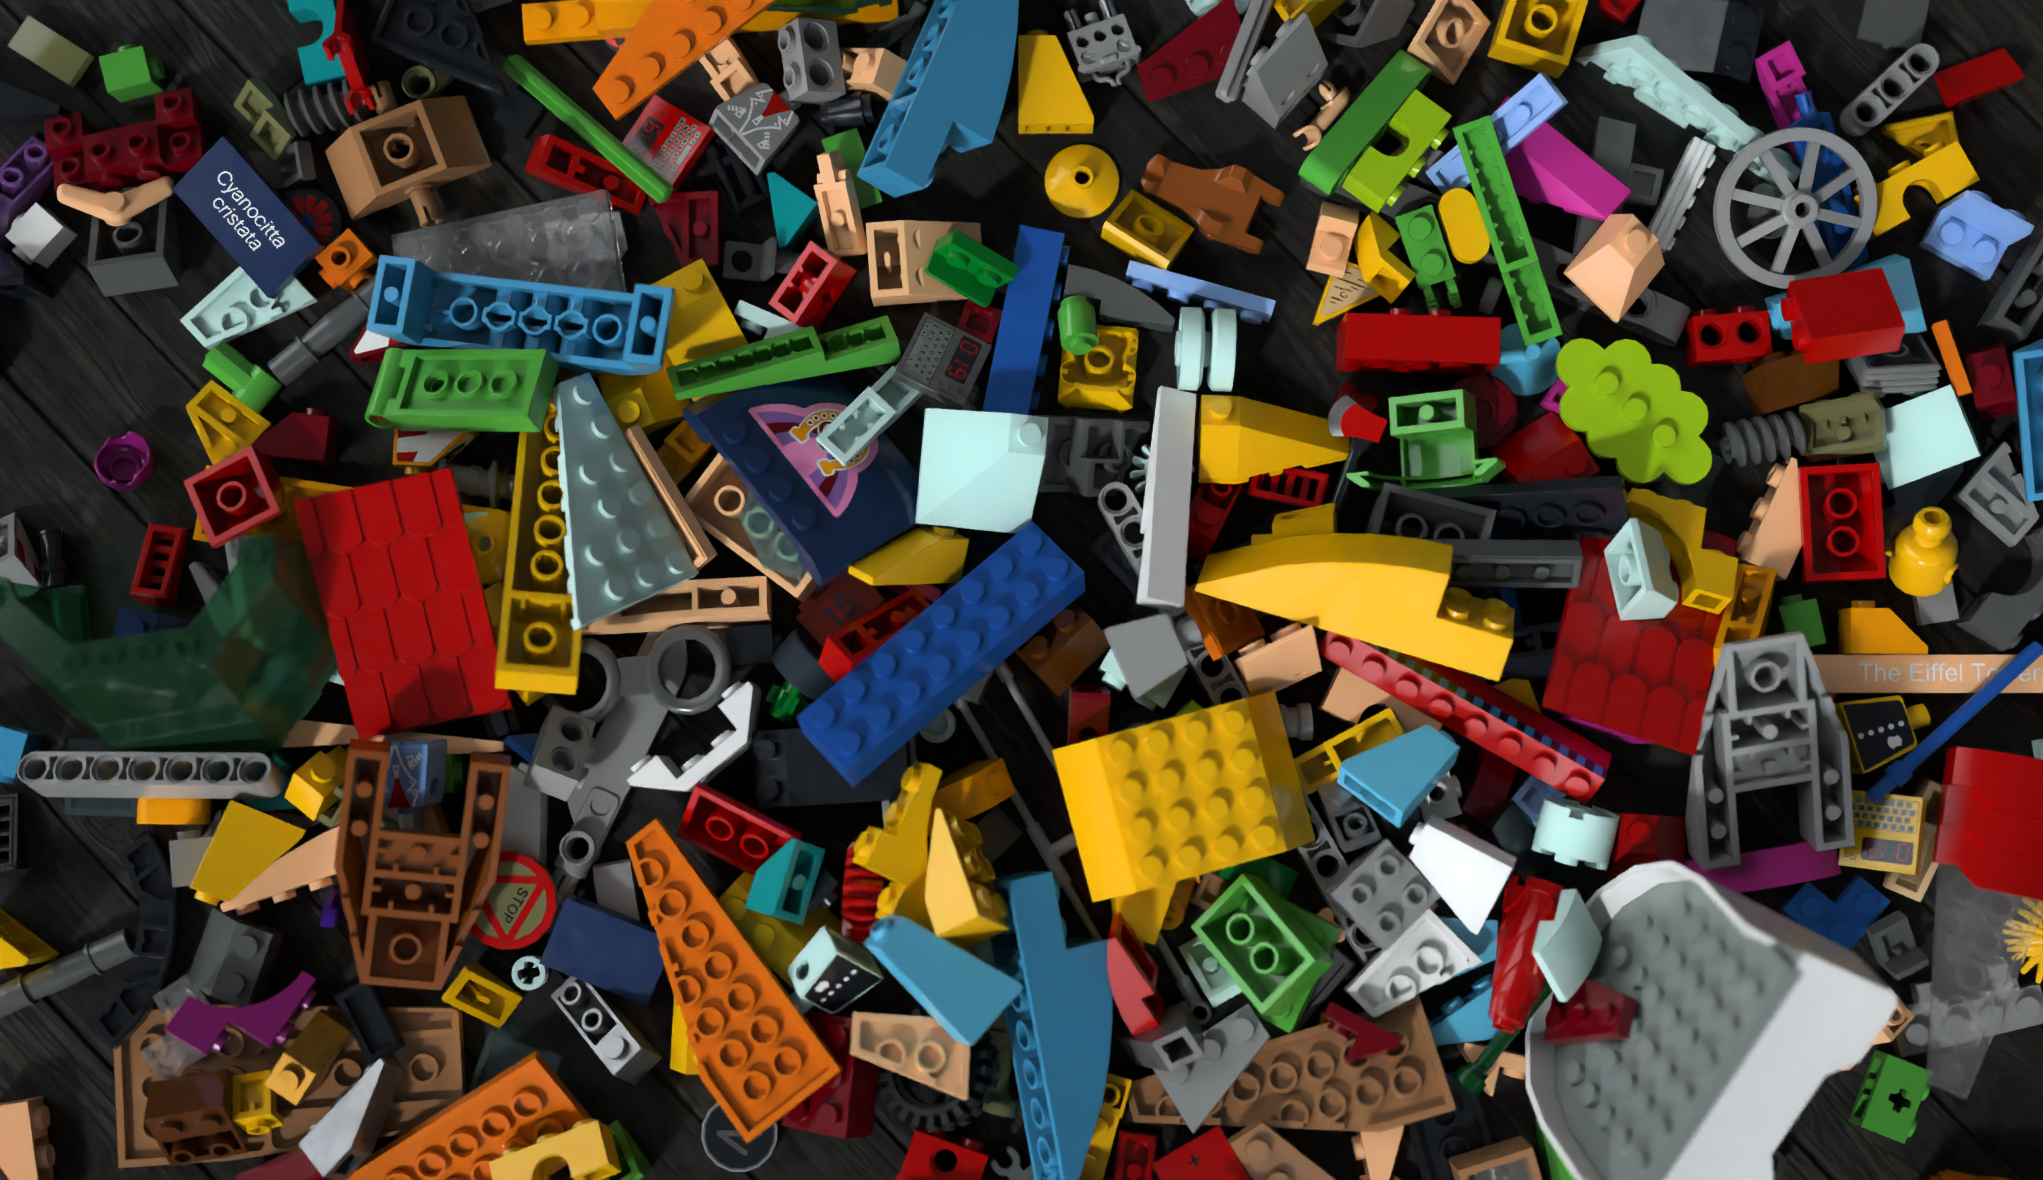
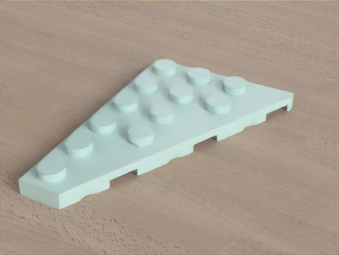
[552,373,699,631]

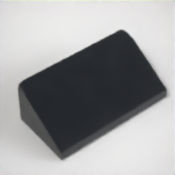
[1481,799,1550,885]

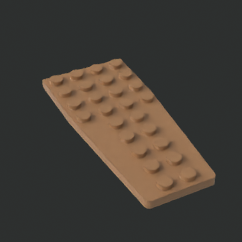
[114,1003,466,1168]

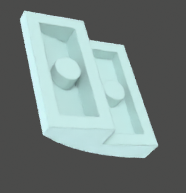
[1532,889,1603,1002]

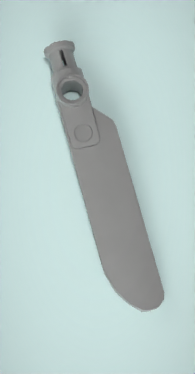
[552,631,688,906]

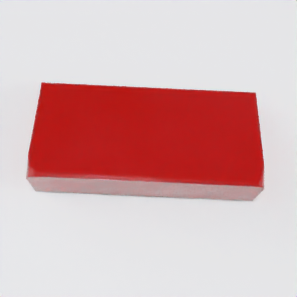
[1933,48,2025,109]

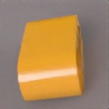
[137,798,212,825]

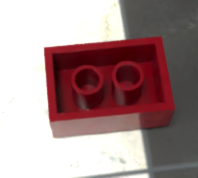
[782,1008,880,1139]

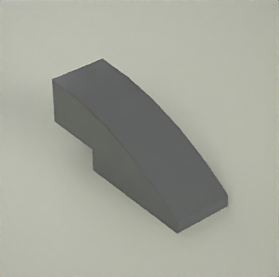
[1063,264,1175,333]

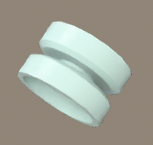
[1174,307,1236,392]

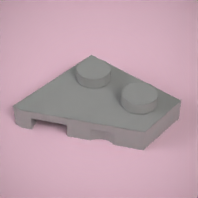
[1952,441,2040,547]

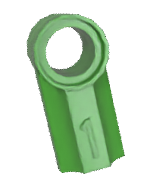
[202,341,283,414]

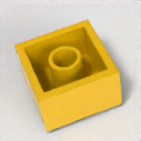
[1487,0,1588,78]

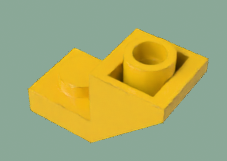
[1352,211,1417,304]

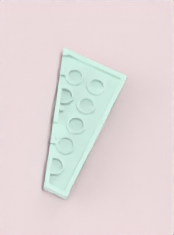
[1574,34,1801,185]

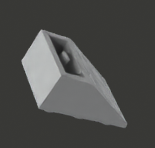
[1242,12,1329,129]

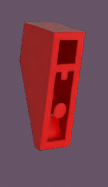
[524,134,647,215]
[818,587,930,683]

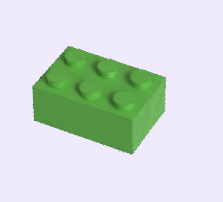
[1191,873,1335,1016]

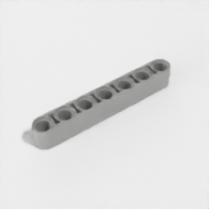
[17,751,286,799]

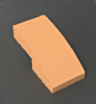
[699,36,760,102]

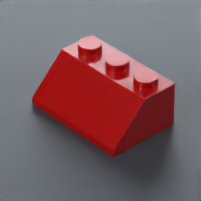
[1798,463,1886,584]
[676,782,806,876]

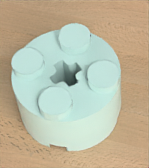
[1531,796,1620,870]

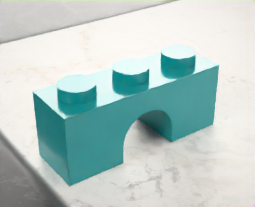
[287,0,347,93]

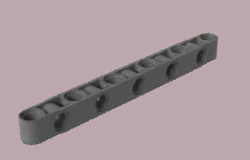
[1300,177,1691,346]

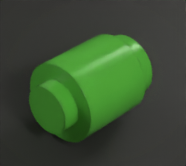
[1057,296,1099,355]

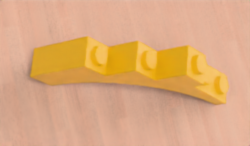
[852,761,975,957]

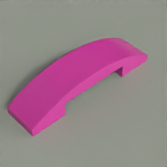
[1754,40,1849,170]
[1684,840,1841,893]

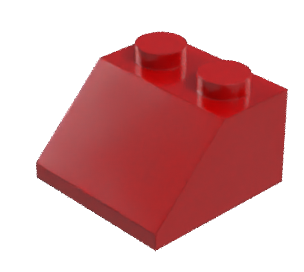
[1486,411,1600,483]
[183,445,285,549]

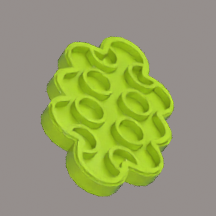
[1555,338,1712,486]

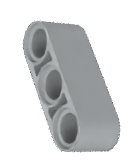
[1839,43,1940,136]

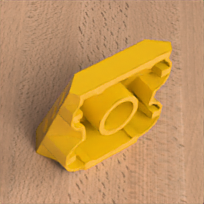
[1058,325,1139,414]

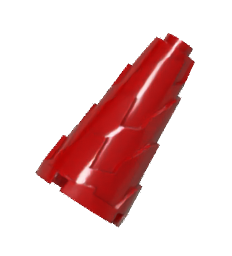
[1488,876,1567,1033]

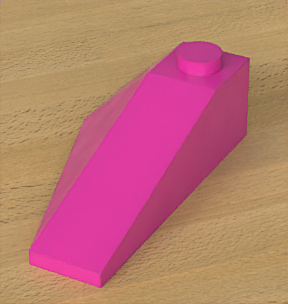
[1496,97,1632,222]

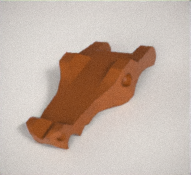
[1141,154,1285,254]

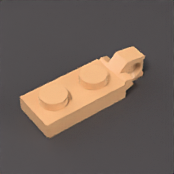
[814,150,868,257]

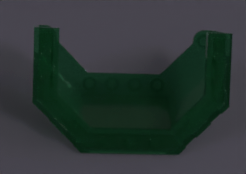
[0,534,339,753]

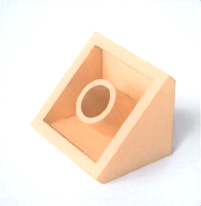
[1406,0,1491,85]

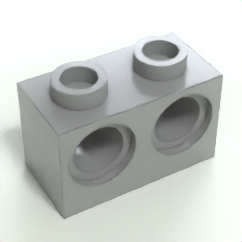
[778,17,846,105]
[523,705,597,801]

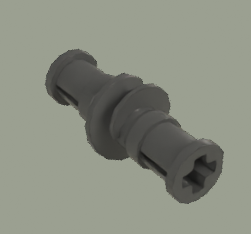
[438,458,515,509]

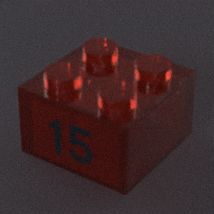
[796,570,887,648]

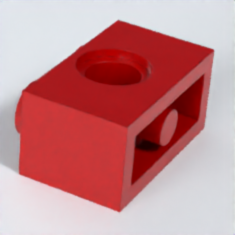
[900,1126,989,1180]

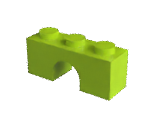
[1342,89,1452,214]

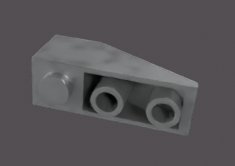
[551,976,662,1085]
[298,1058,405,1180]

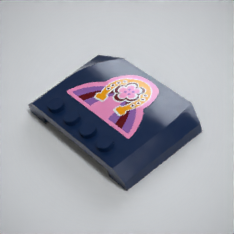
[683,373,921,588]

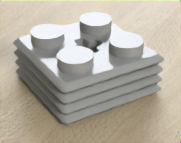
[1843,333,1942,398]

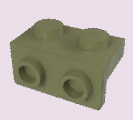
[1799,392,1887,463]

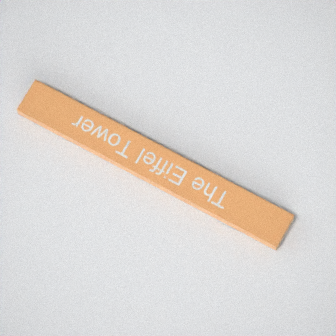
[1813,655,2043,693]

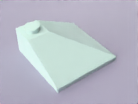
[915,408,1048,534]

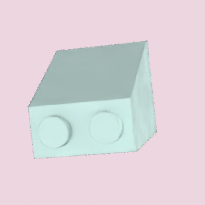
[1873,384,1982,490]

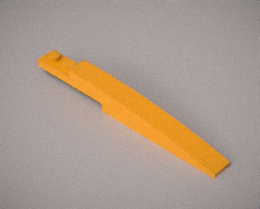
[522,0,899,45]

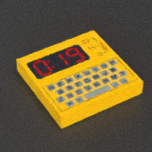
[1838,790,1927,876]

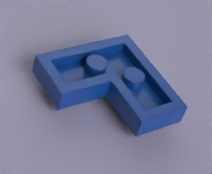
[1779,876,1891,950]

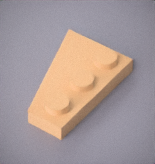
[850,1012,970,1101]

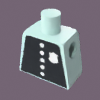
[788,925,884,1014]

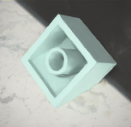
[1604,518,1679,621]

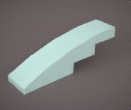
[816,362,924,466]

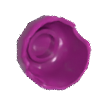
[94,431,155,491]

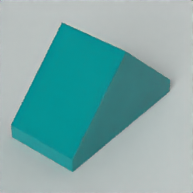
[767,172,820,252]

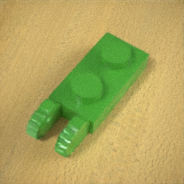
[1394,204,1462,311]

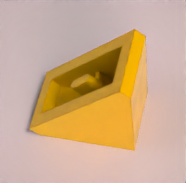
[442,962,523,1029]

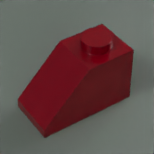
[250,408,340,466]

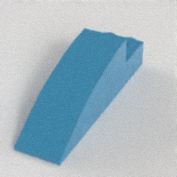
[856,0,1019,198]
[990,871,1112,1180]

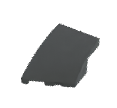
[1035,415,1150,497]

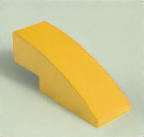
[1294,707,1405,796]

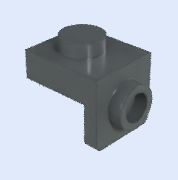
[1865,910,1930,980]

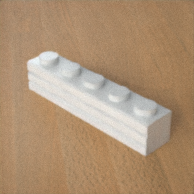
[1647,136,1716,253]

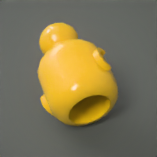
[1885,507,1959,597]

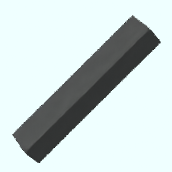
[1426,539,1583,588]

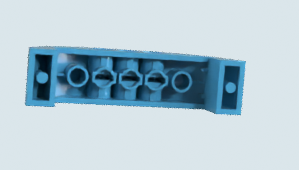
[366,255,676,375]

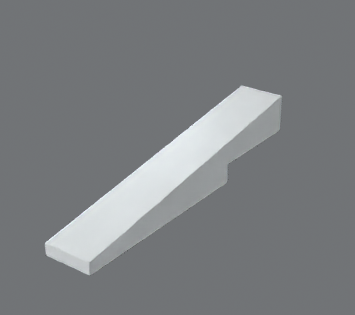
[1136,386,1196,612]

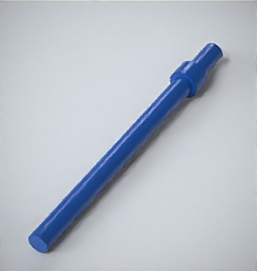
[1865,641,2043,805]

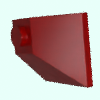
[1606,813,1686,884]

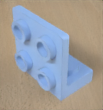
[1919,190,2035,281]

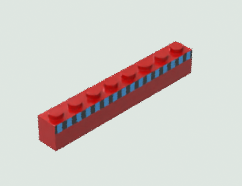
[1317,630,1612,805]

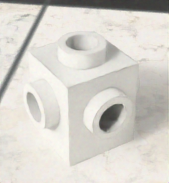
[1418,772,1462,824]

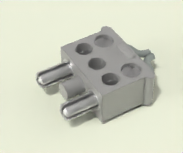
[1064,0,1141,87]

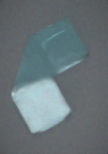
[739,491,805,581]

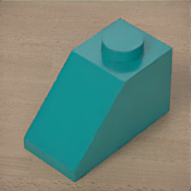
[745,838,826,925]

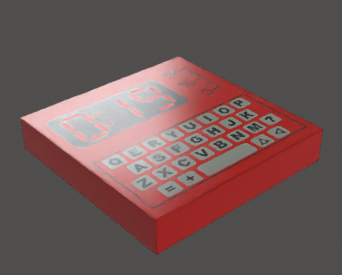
[622,94,716,194]

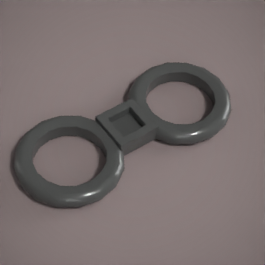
[541,624,733,723]

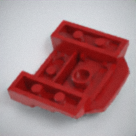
[1932,747,2043,902]

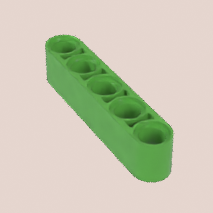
[1298,49,1433,196]

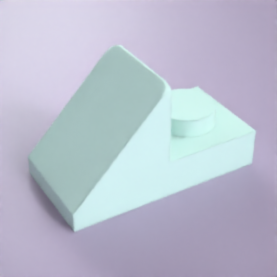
[734,300,805,340]
[1178,936,1242,1008]

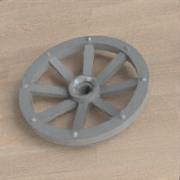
[1713,127,1877,289]

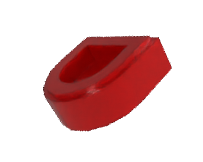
[1598,0,1641,27]

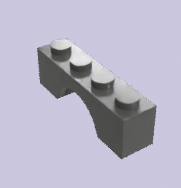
[1955,512,2043,652]

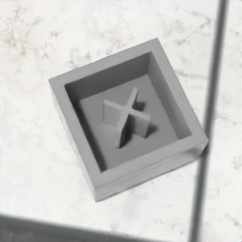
[1323,838,1441,950]

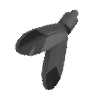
[866,0,928,61]

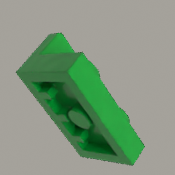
[924,229,1019,307]

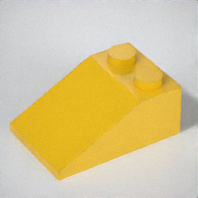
[652,258,749,402]

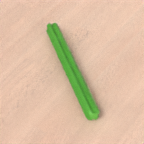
[503,54,674,203]

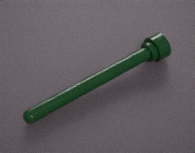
[1452,980,1553,1097]

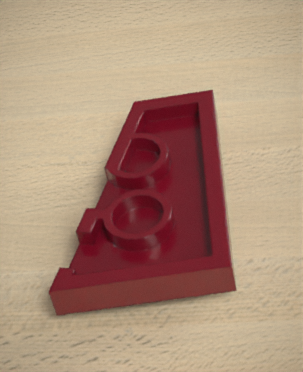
[1136,0,1251,103]

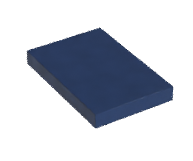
[539,893,664,1006]

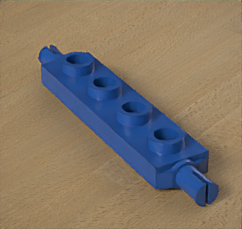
[1789,91,1869,271]

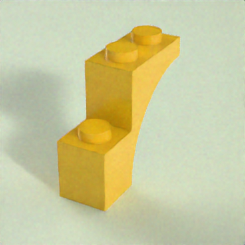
[1627,488,1738,615]

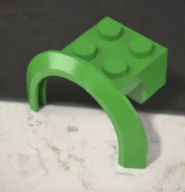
[1346,389,1506,491]

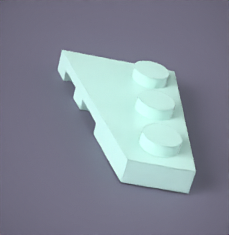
[180,266,318,350]

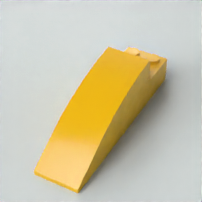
[495,393,582,695]
[1195,533,1515,681]

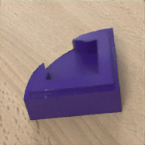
[320,886,346,928]

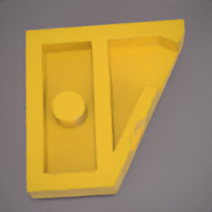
[186,380,272,465]

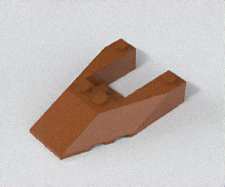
[334,738,511,990]

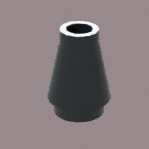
[820,90,878,128]

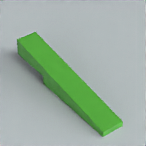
[1452,115,1563,347]
[666,315,901,401]

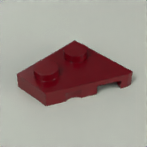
[648,190,722,268]

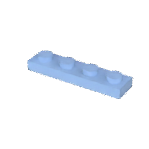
[1425,72,1568,195]
[1124,260,1276,324]

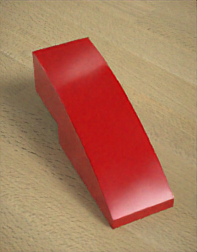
[1107,912,1164,1036]

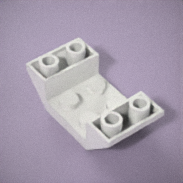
[627,681,762,792]

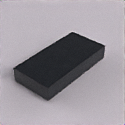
[334,983,406,1065]

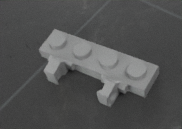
[1892,962,2043,1058]

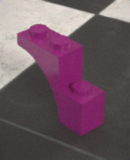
[164,971,318,1057]

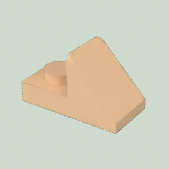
[1306,201,1359,278]
[1457,1042,1525,1097]

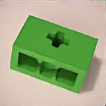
[1848,1050,1932,1144]

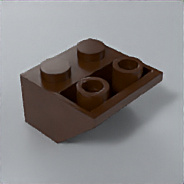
[1741,350,1839,417]
[1014,602,1110,696]
[144,1068,249,1167]

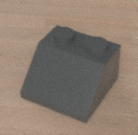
[187,907,287,1007]

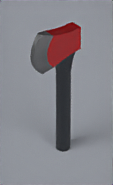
[1328,395,1388,523]

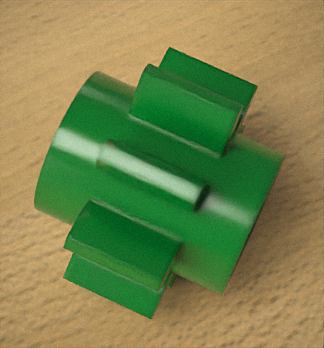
[765,680,811,726]

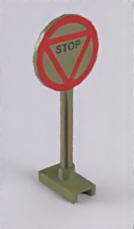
[318,784,558,950]

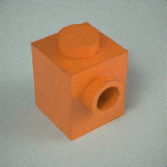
[315,228,379,293]

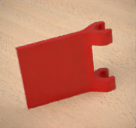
[322,0,377,115]

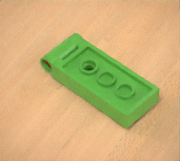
[364,348,560,432]

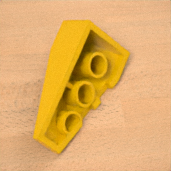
[1198,395,1350,484]

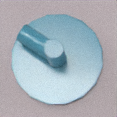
[1490,323,1561,396]

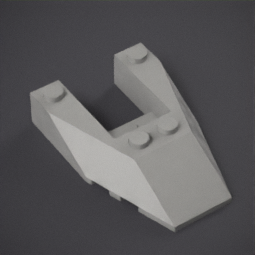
[1685,631,1855,870]

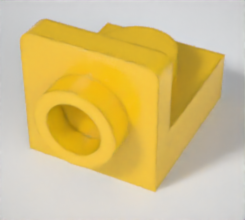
[232,1069,284,1135]

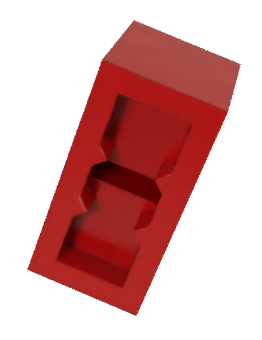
[1683,306,1773,368]

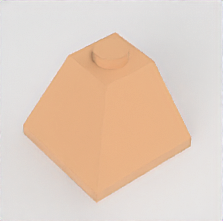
[1563,214,1665,323]

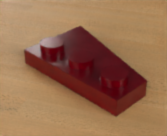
[1543,978,1637,1045]

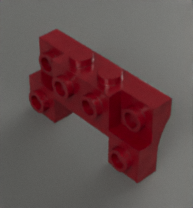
[44,87,209,193]

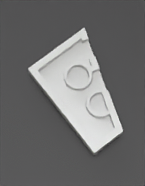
[1344,908,1483,1018]

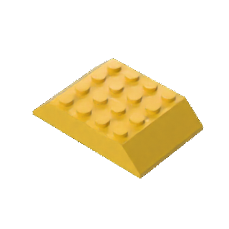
[1052,691,1316,902]

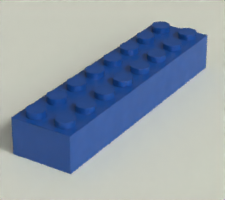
[797,521,1086,787]

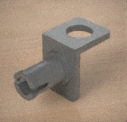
[722,237,802,283]

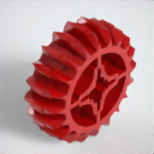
[841,842,887,945]

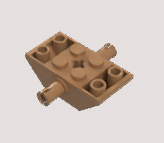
[325,81,493,228]

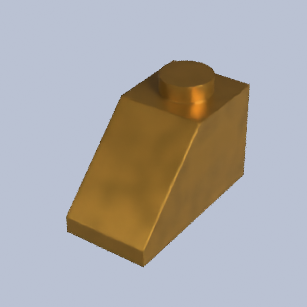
[264,1008,354,1106]

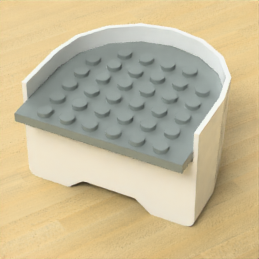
[1525,861,1898,1180]

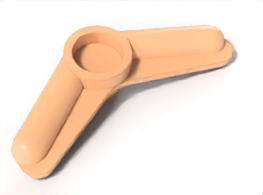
[57,176,174,226]

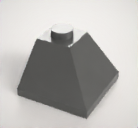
[1314,0,1415,48]

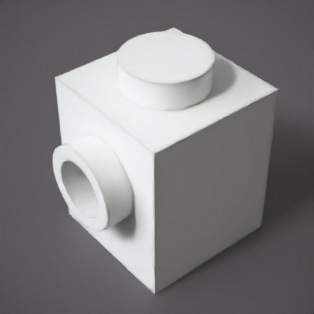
[5,202,77,268]

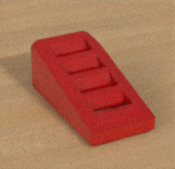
[1247,467,1332,509]
[130,523,188,608]

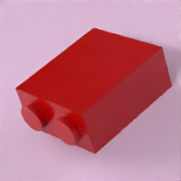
[1781,267,1906,365]

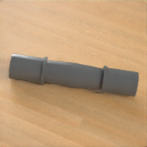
[267,272,377,386]
[0,928,137,1019]

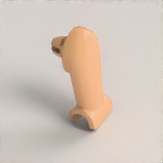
[1292,81,1351,151]

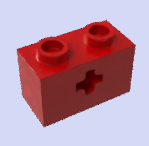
[768,240,857,332]

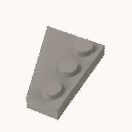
[1152,1003,1270,1134]

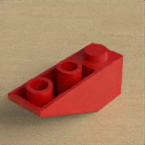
[1187,483,1244,563]

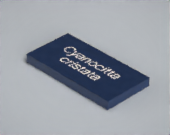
[172,136,326,299]

